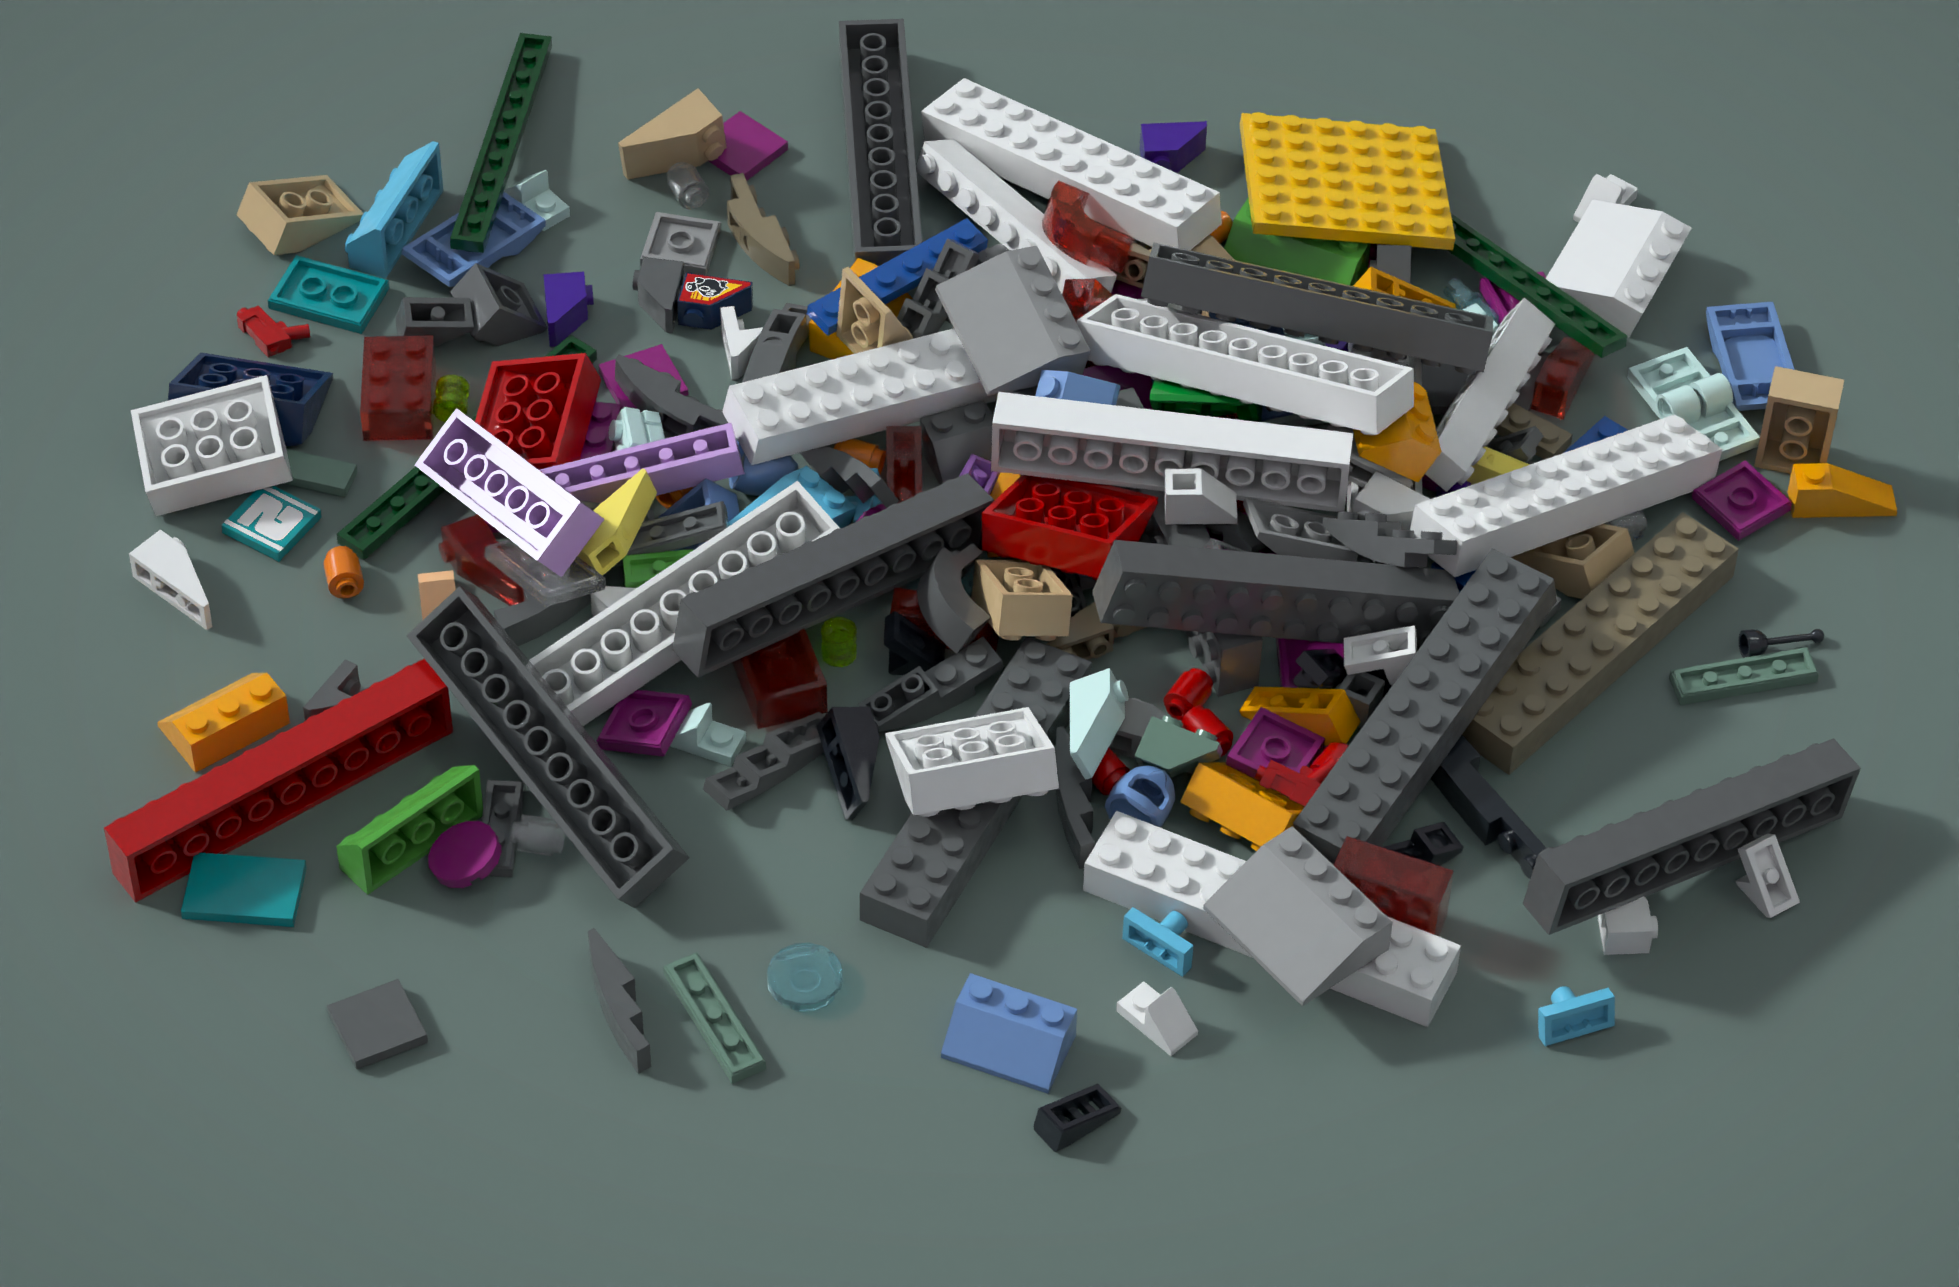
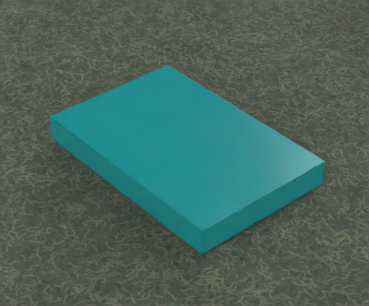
[268,255,390,334]
[181,853,307,927]

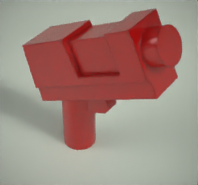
[236,305,311,357]
[1254,757,1336,807]

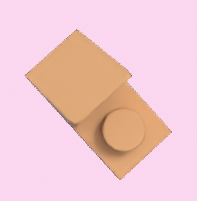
[418,570,456,620]

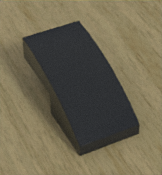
[1376,822,1464,884]

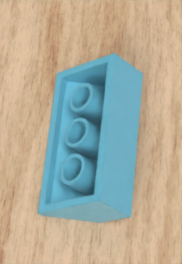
[345,141,443,279]

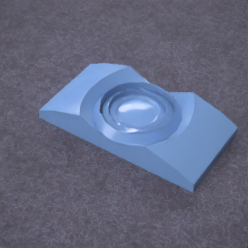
[402,192,546,287]
[1706,302,1795,411]

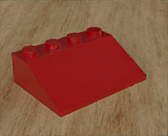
[475,353,602,470]
[982,475,1158,580]

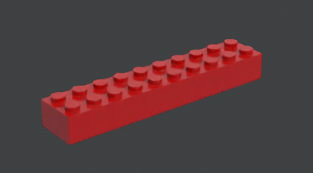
[104,659,453,903]

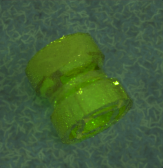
[433,374,470,422]
[821,617,857,667]

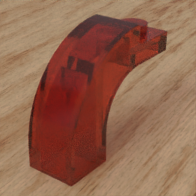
[1042,181,1135,273]

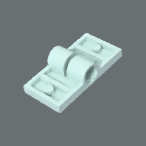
[1627,347,1760,461]

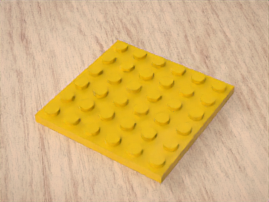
[1240,112,1455,250]

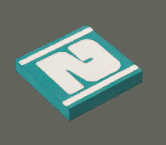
[221,486,322,562]

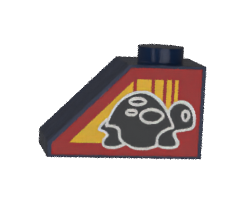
[677,273,753,330]

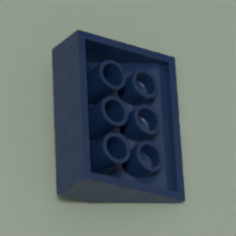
[168,352,333,446]

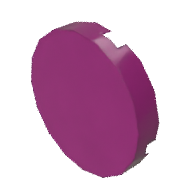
[428,821,502,888]

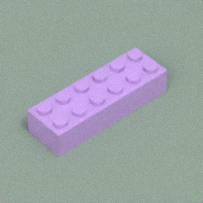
[415,408,604,577]

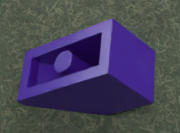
[1140,121,1207,173]
[543,271,594,347]

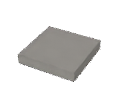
[640,212,721,275]

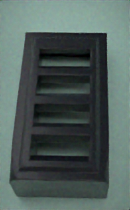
[1033,1083,1122,1152]

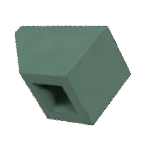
[1134,716,1223,778]

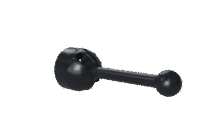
[1738,629,1825,658]

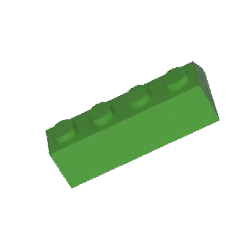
[1224,198,1371,286]
[336,765,483,895]

